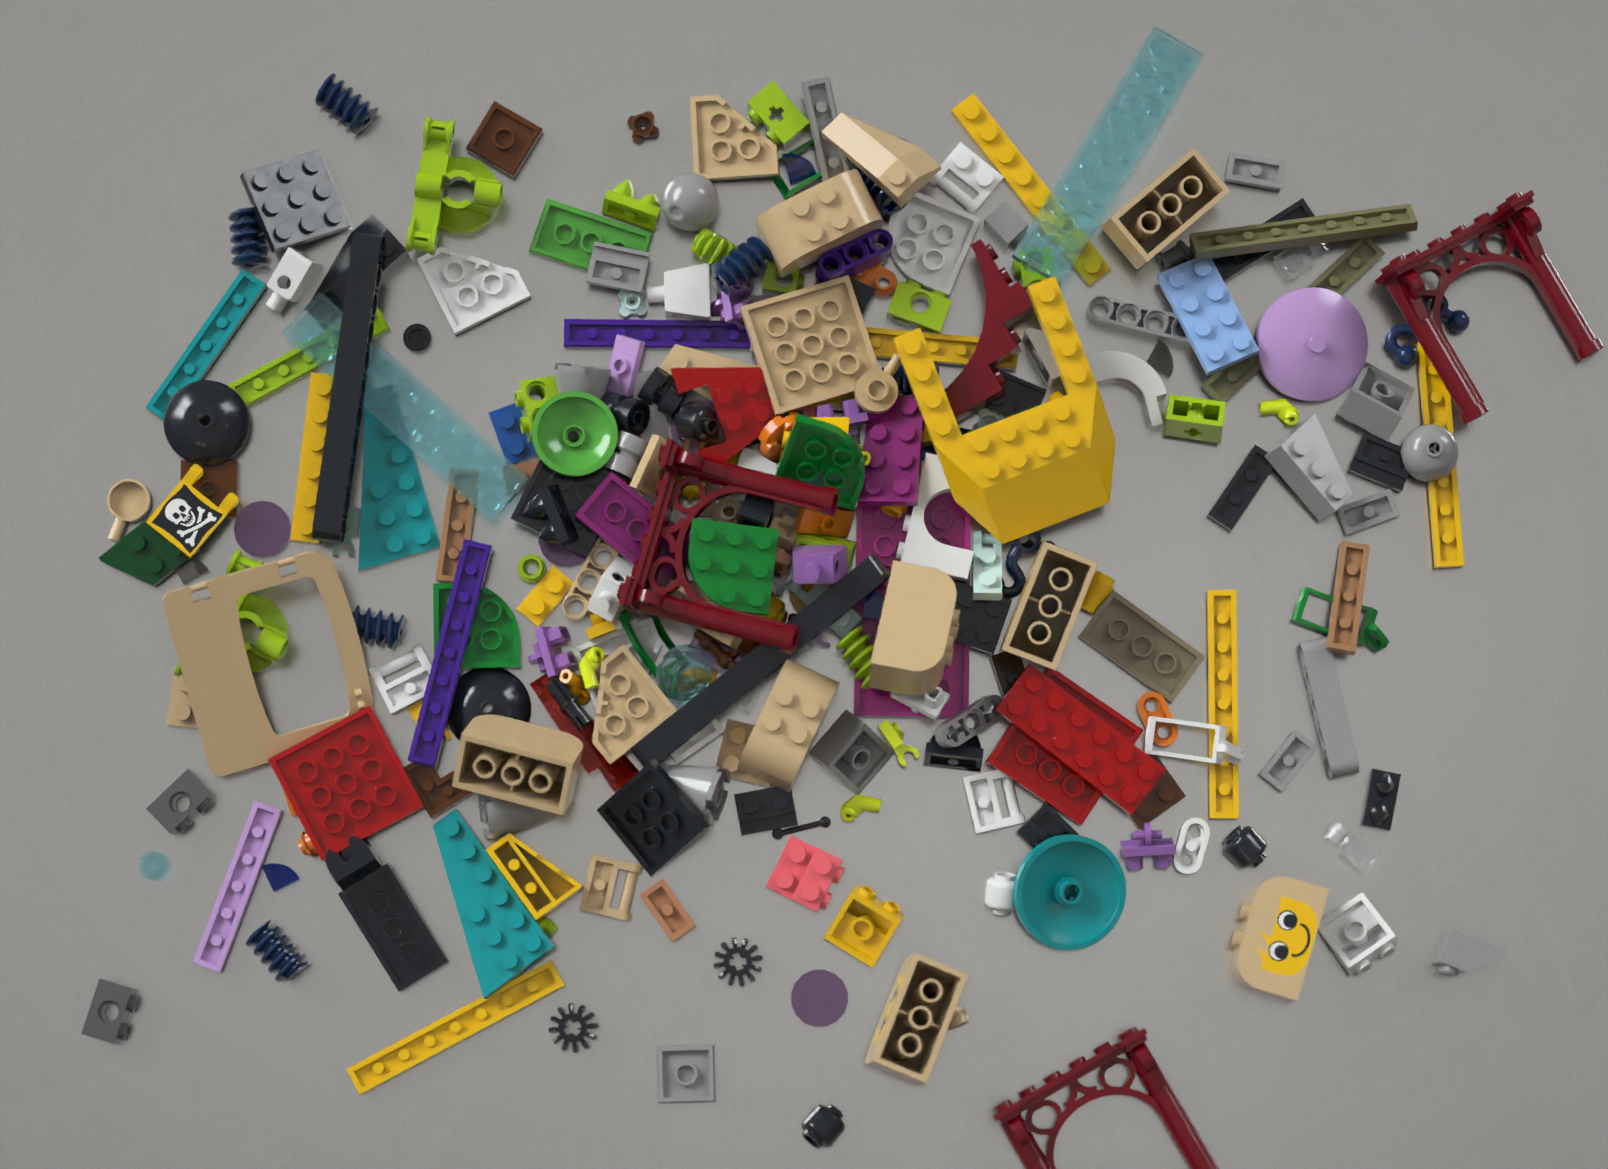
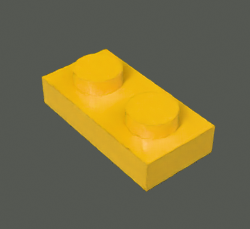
[517,565,574,627]

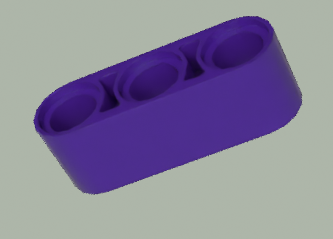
[815,229,893,283]

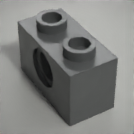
[146,769,215,835]
[81,978,139,1045]

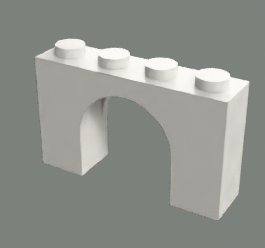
[896,453,974,582]

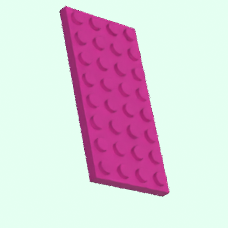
[854,493,971,718]

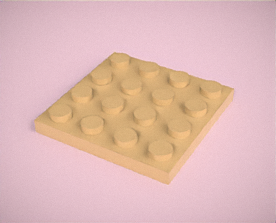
[740,275,880,416]

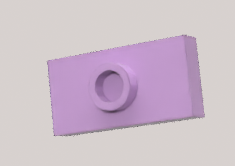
[606,335,645,397]

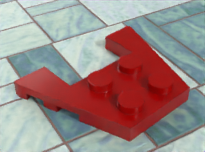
[670,367,776,463]

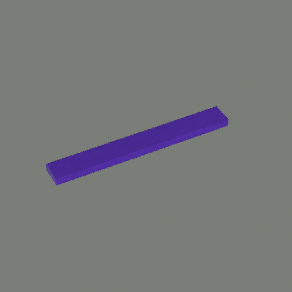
[564,319,750,351]
[407,539,493,768]

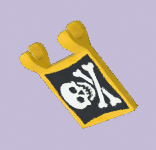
[146,464,239,559]

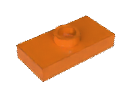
[794,506,855,538]

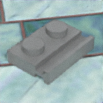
[586,241,650,294]

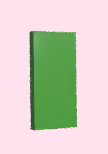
[529,198,654,272]

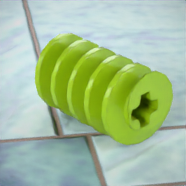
[836,625,875,690]

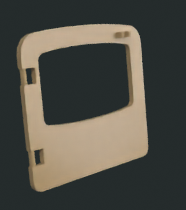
[162,551,375,776]

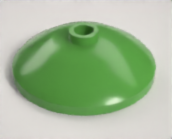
[532,391,618,477]

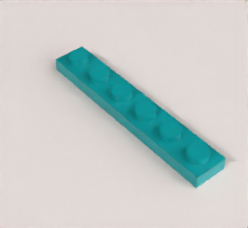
[145,268,267,420]

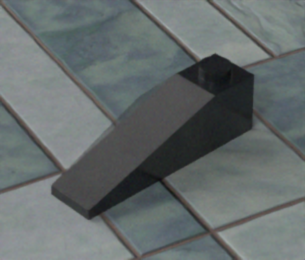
[306,215,410,330]

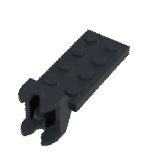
[325,836,448,992]

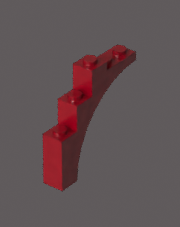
[944,239,1035,423]

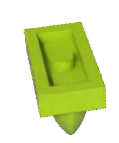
[602,179,661,232]

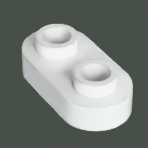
[1173,818,1210,875]

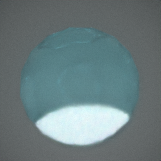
[656,644,713,701]

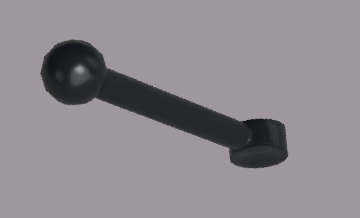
[772,816,831,840]

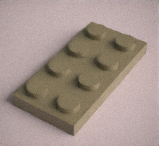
[1079,590,1206,704]

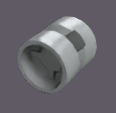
[602,430,649,481]

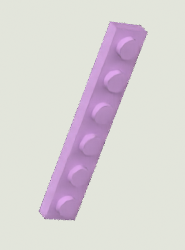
[193,800,283,973]

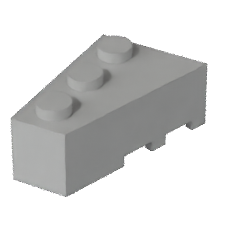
[1264,413,1353,521]

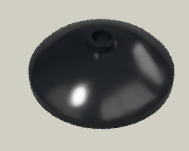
[163,380,250,466]
[448,668,531,741]

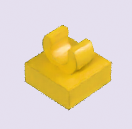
[585,612,617,641]

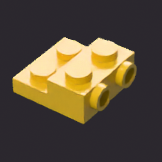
[824,885,905,968]

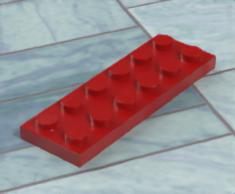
[994,664,1166,815]

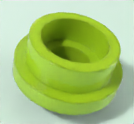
[517,554,546,583]

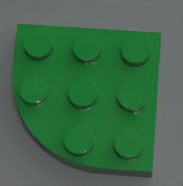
[774,414,865,510]
[688,518,779,616]
[433,583,521,669]

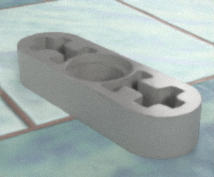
[935,695,1003,748]

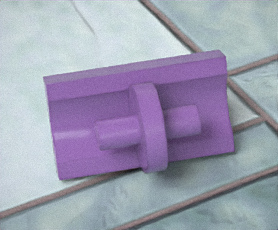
[710,279,754,330]
[815,399,868,438]
[528,626,578,678]
[1121,822,1175,870]

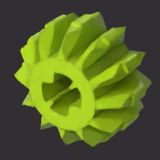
[691,228,738,265]

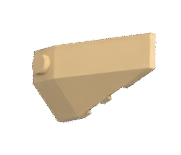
[822,112,942,208]

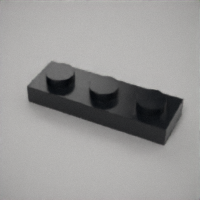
[1207,444,1274,531]

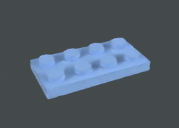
[1157,258,1259,376]

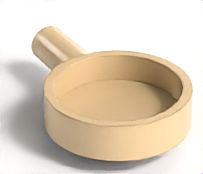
[854,354,901,414]
[107,479,151,542]

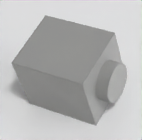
[983,201,1029,249]

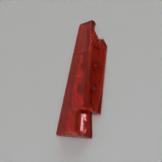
[530,673,639,793]

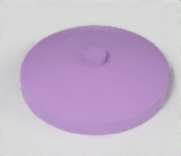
[1255,287,1368,401]

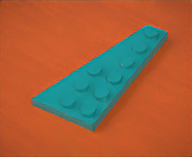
[358,385,440,572]
[433,808,555,999]

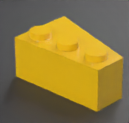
[486,833,584,921]

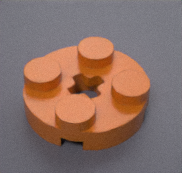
[757,410,803,461]

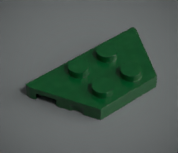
[99,515,200,586]

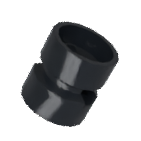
[637,367,690,419]
[601,392,650,436]

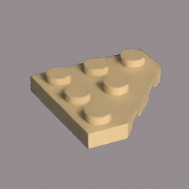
[690,95,779,181]
[592,644,677,766]

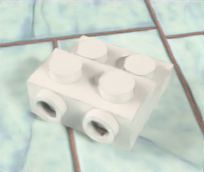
[1318,892,1398,976]

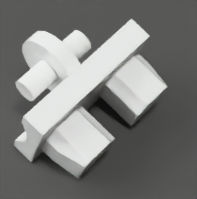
[891,686,950,720]

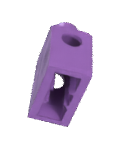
[792,545,848,584]

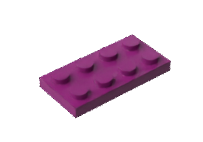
[859,395,925,506]
[574,472,690,587]

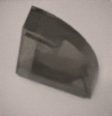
[1146,340,1173,379]
[176,557,209,585]

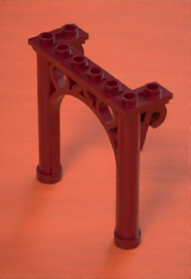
[1375,190,1605,425]
[617,438,840,654]
[991,1026,1219,1169]

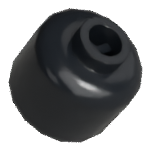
[674,403,718,442]
[1224,826,1267,868]
[802,1105,845,1149]

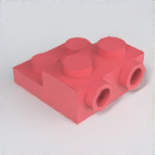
[766,835,845,912]

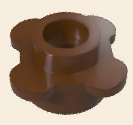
[627,111,659,143]

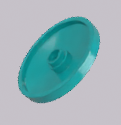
[1013,834,1126,950]

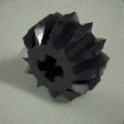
[714,937,762,986]
[549,1003,598,1053]

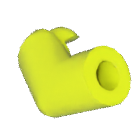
[840,794,882,822]

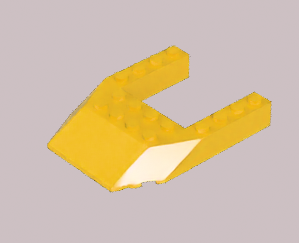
[893,276,1116,544]

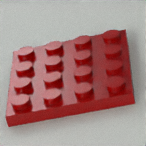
[985,667,1143,826]
[268,705,424,861]

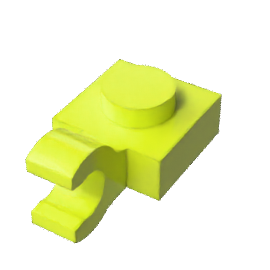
[877,719,920,768]

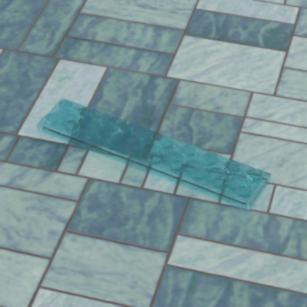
[1012,26,1203,286]
[282,292,530,522]

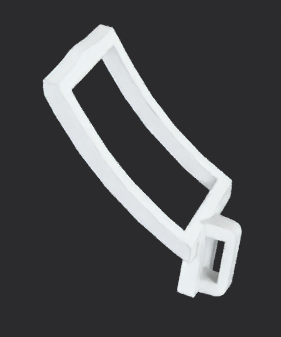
[1144,716,1244,765]

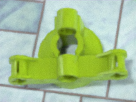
[406,116,503,255]
[174,549,290,677]

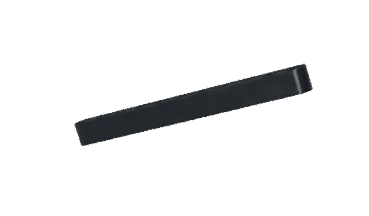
[312,232,385,543]
[630,553,890,767]

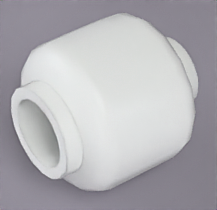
[985,872,1016,916]

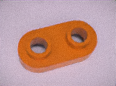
[851,255,898,299]
[1137,691,1178,747]

